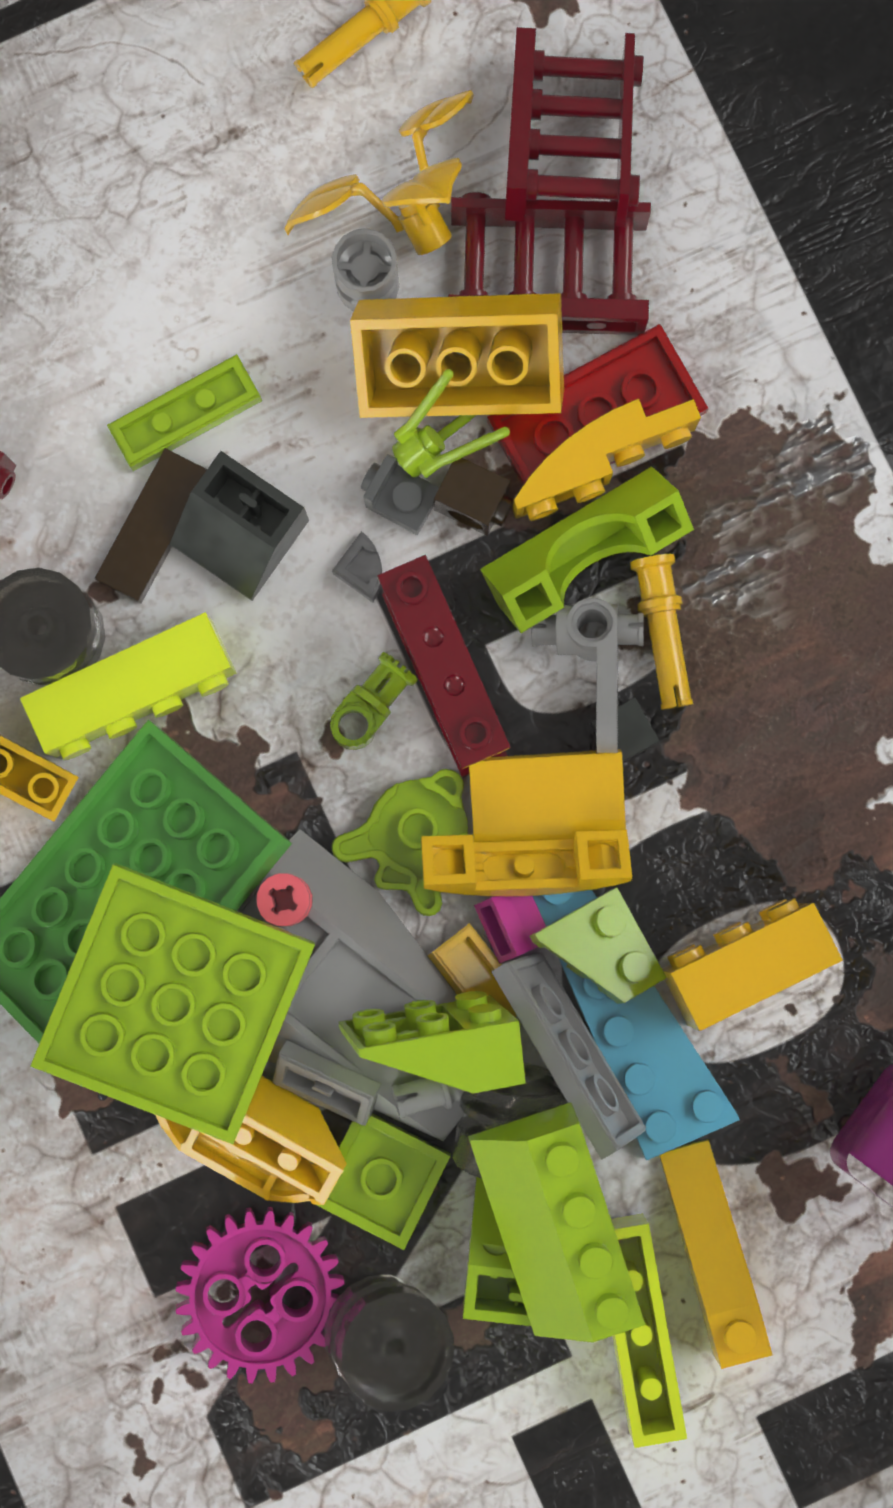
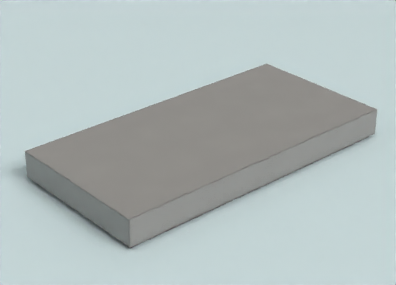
[492,952,646,1160]

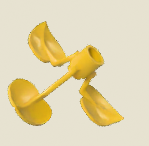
[284,90,474,255]

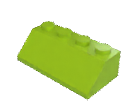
[468,1102,645,1342]

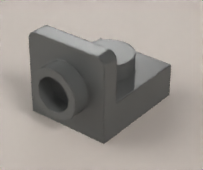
[361,454,439,536]

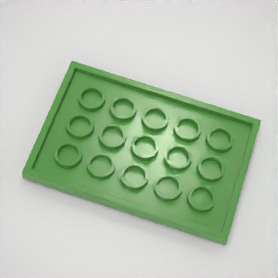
[0,720,292,1087]

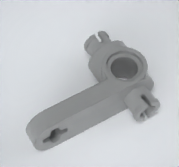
[531,598,644,753]

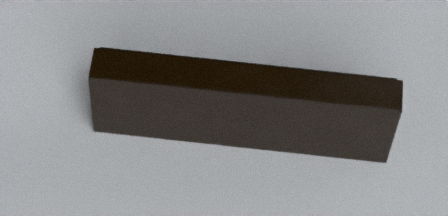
[94,448,207,604]

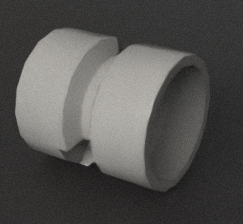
[332,228,399,312]

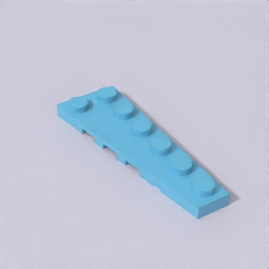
[533,890,740,1160]

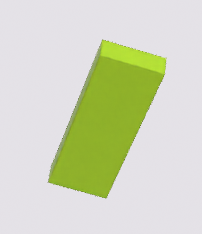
[107,354,262,472]

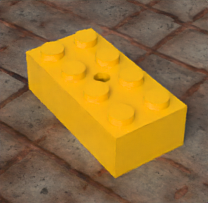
[350,293,564,418]

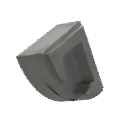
[332,531,382,603]

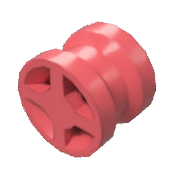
[257,873,313,926]

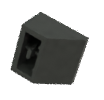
[170,451,309,601]

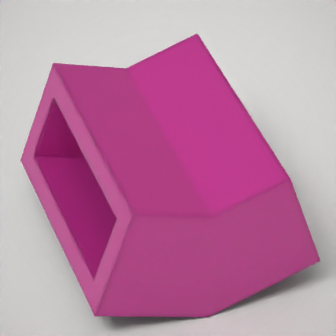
[474,896,546,964]

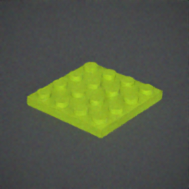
[30,863,315,1144]

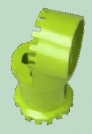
[330,652,418,750]

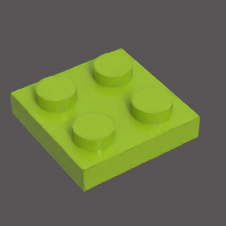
[317,1113,451,1250]

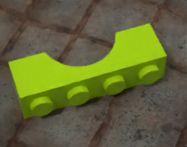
[480,467,694,633]

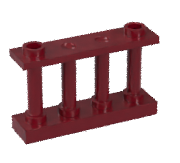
[505,27,644,227]
[448,192,651,335]
[377,554,511,778]

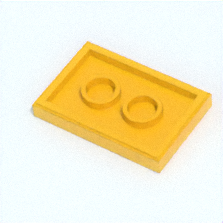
[469,749,626,842]

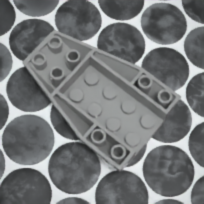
[237,829,482,1141]

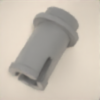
[391,1078,461,1119]

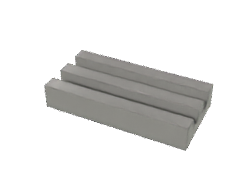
[273,1040,381,1126]

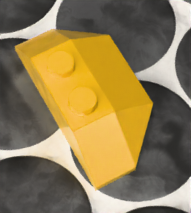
[155,1076,347,1205]

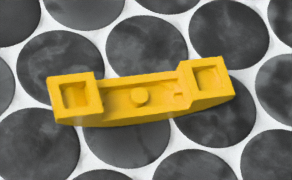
[421,830,632,897]

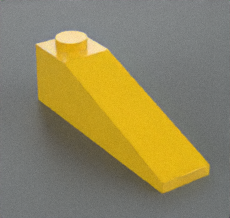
[659,1139,773,1369]

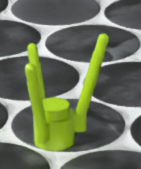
[392,369,510,478]

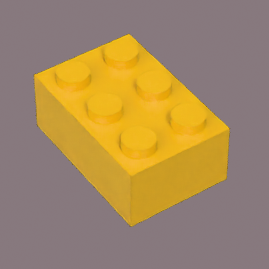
[662,898,843,1031]

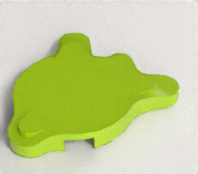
[331,769,468,916]

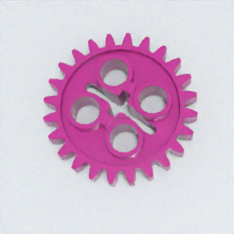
[176,1207,345,1384]

